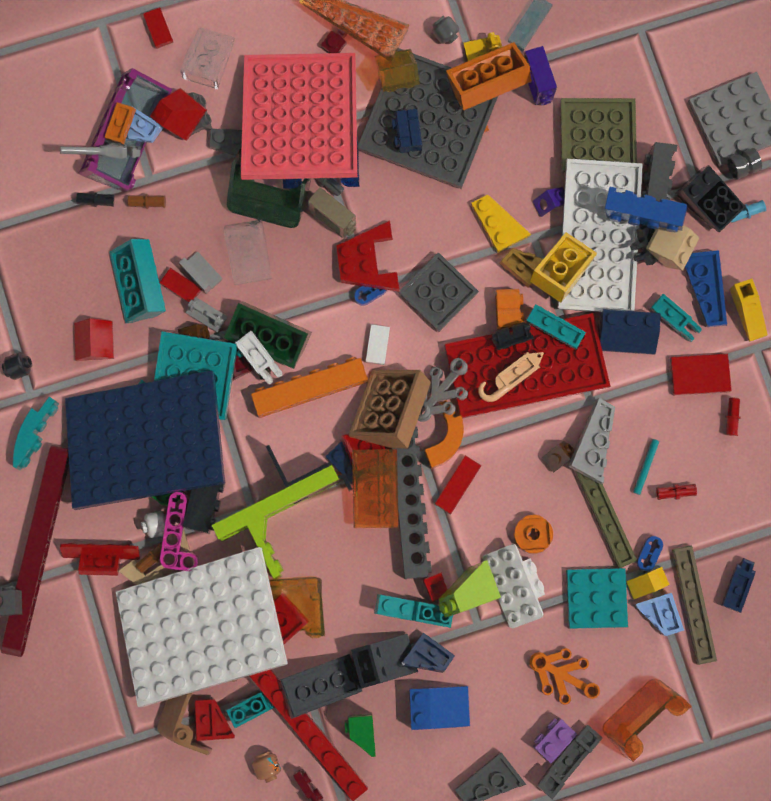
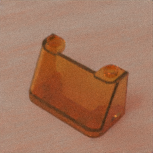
[602,679,692,762]

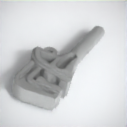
[60,142,141,159]

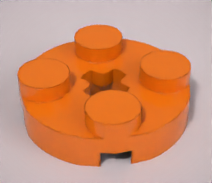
[514,515,553,554]

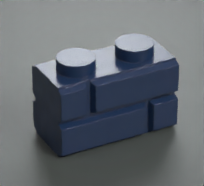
[392,109,422,153]

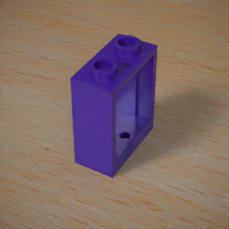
[524,46,557,105]

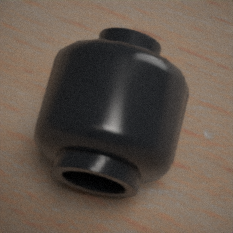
[2,352,32,380]

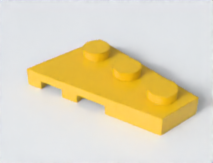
[471,194,531,253]

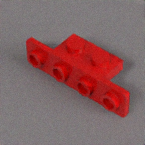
[60,543,140,576]

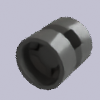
[727,148,762,180]

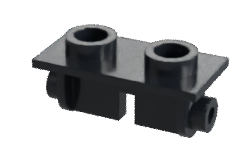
[492,322,534,351]

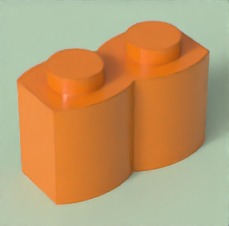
[495,289,524,329]

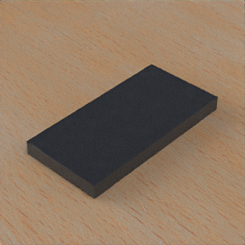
[278,654,363,719]

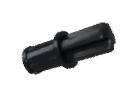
[76,192,114,207]

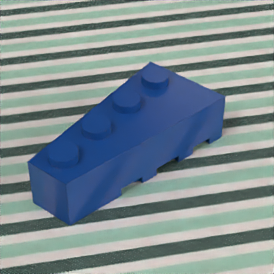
[605,186,687,232]

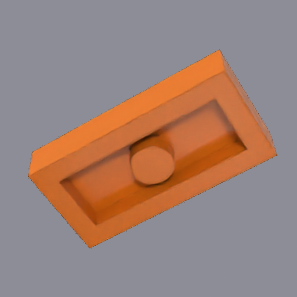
[104,102,136,145]

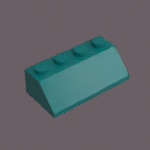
[109,239,166,324]

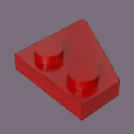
[195,699,235,741]

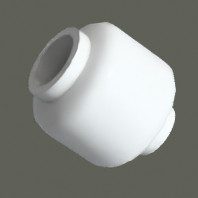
[141,511,167,538]

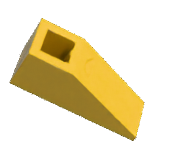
[729,279,768,342]

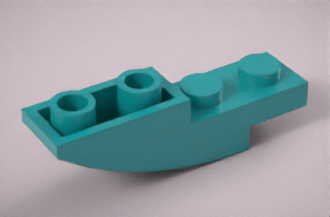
[13,397,59,471]
[374,594,453,628]
[226,673,297,728]

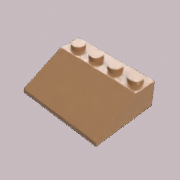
[349,370,431,449]

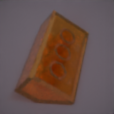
[352,449,398,528]

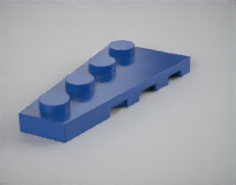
[685,250,727,327]

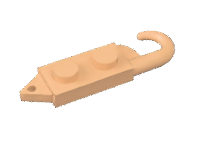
[478,352,544,402]

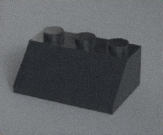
[183,484,225,534]

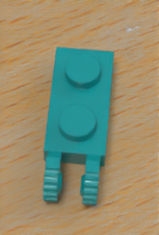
[650,294,702,342]

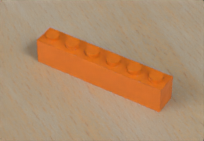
[251,357,368,418]

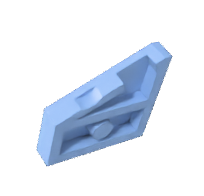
[126,106,163,143]
[635,593,684,636]

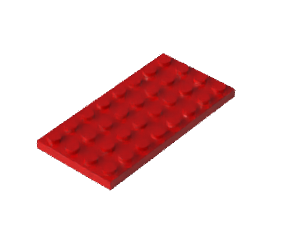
[444,313,611,419]

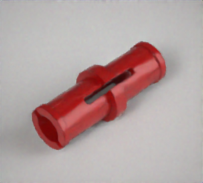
[656,484,697,500]

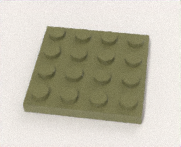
[560,98,637,172]

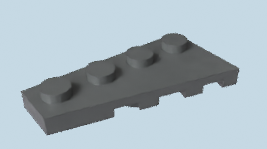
[210,129,242,156]

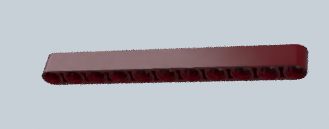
[1,445,69,657]

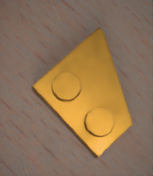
[499,248,543,288]

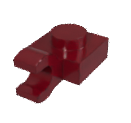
[321,22,350,53]

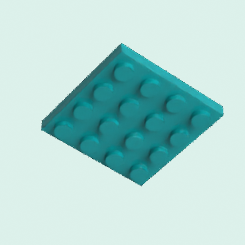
[154,331,237,420]

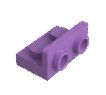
[533,718,578,763]

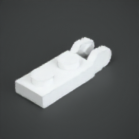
[235,331,282,384]

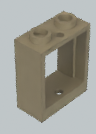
[308,187,356,239]

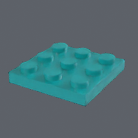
[566,568,628,629]

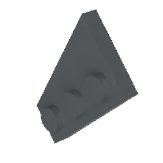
[455,752,527,801]

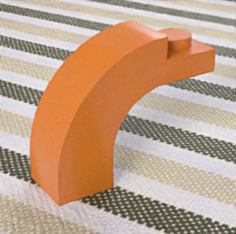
[424,400,464,469]

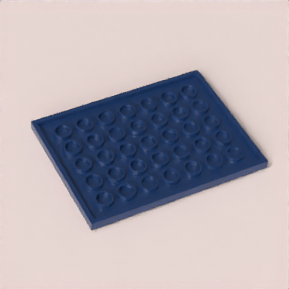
[65,370,225,510]

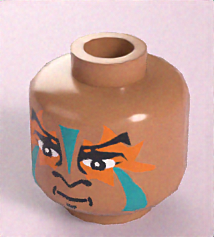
[252,751,281,783]

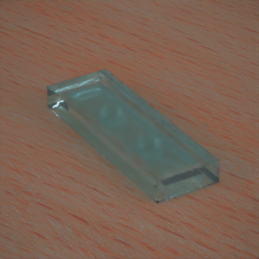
[508,0,553,51]

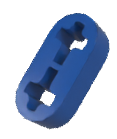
[354,286,387,306]
[636,536,663,571]

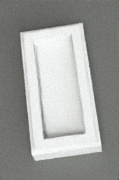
[366,324,390,365]

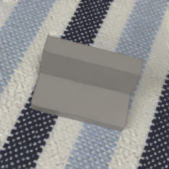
[179,252,222,294]

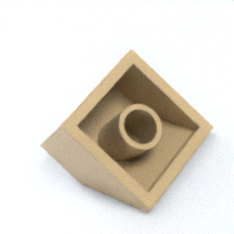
[646,225,699,270]

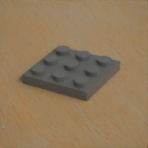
[398,252,479,332]

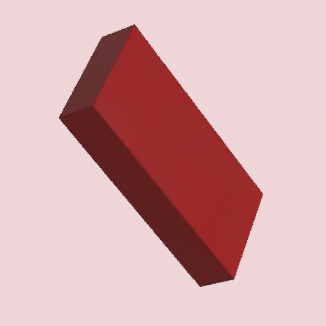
[143,7,174,49]
[160,268,202,303]

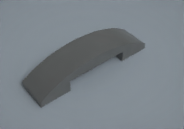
[537,725,602,799]

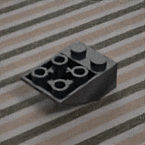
[675,165,746,232]
[351,634,418,689]

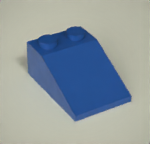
[409,686,470,730]

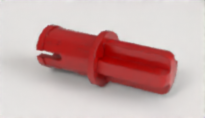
[725,398,741,436]

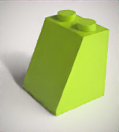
[438,560,501,618]

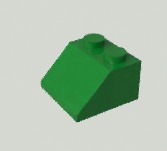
[345,714,376,757]

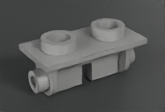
[186,297,228,333]

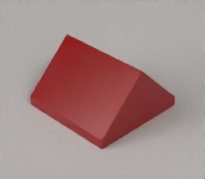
[74,318,114,361]

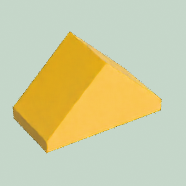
[626,567,670,599]

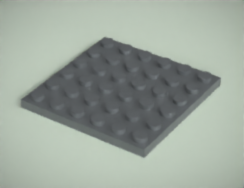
[357,48,498,189]

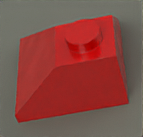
[150,88,207,141]

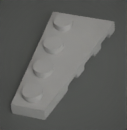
[568,398,615,484]

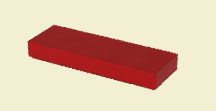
[435,455,482,515]

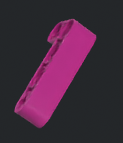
[160,491,198,571]

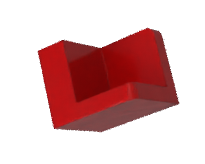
[423,572,448,602]

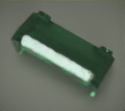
[227,149,311,228]

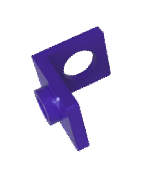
[533,187,565,217]

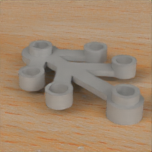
[418,358,468,422]

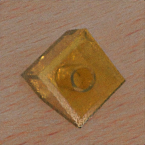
[374,49,420,92]

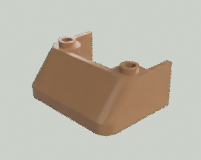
[157,679,238,755]

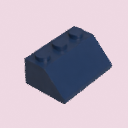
[599,309,661,355]

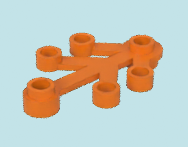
[529,648,600,705]

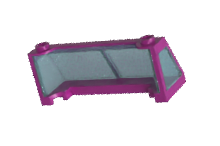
[79,68,172,192]

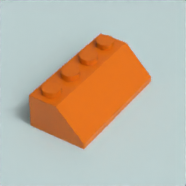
[446,42,532,111]

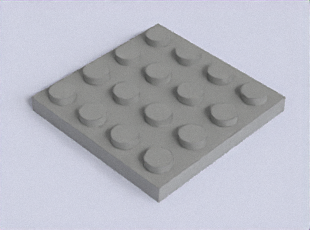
[688,72,771,167]

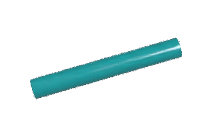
[633,439,660,495]

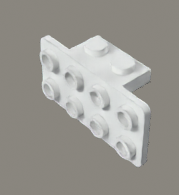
[483,544,545,628]

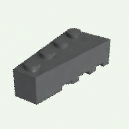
[641,142,678,225]

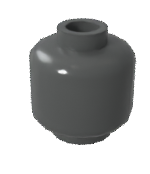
[432,15,459,44]

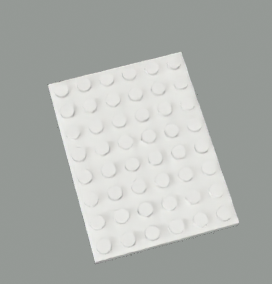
[116,547,288,707]

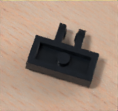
[630,224,658,265]

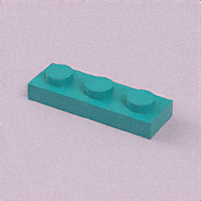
[526,304,586,350]

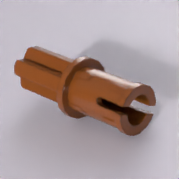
[127,194,166,209]
[135,540,163,573]

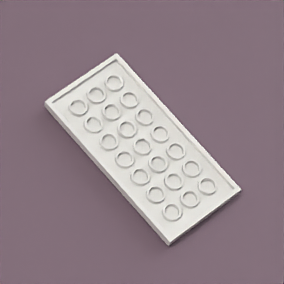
[558,159,643,312]

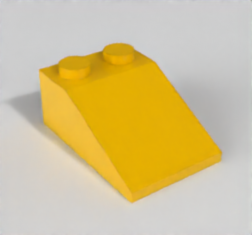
[530,232,597,303]

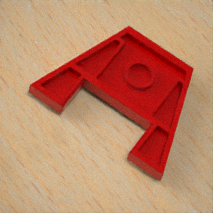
[336,221,400,292]

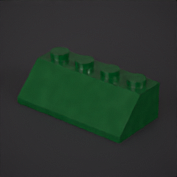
[224,301,312,369]

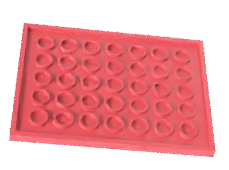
[241,53,357,180]

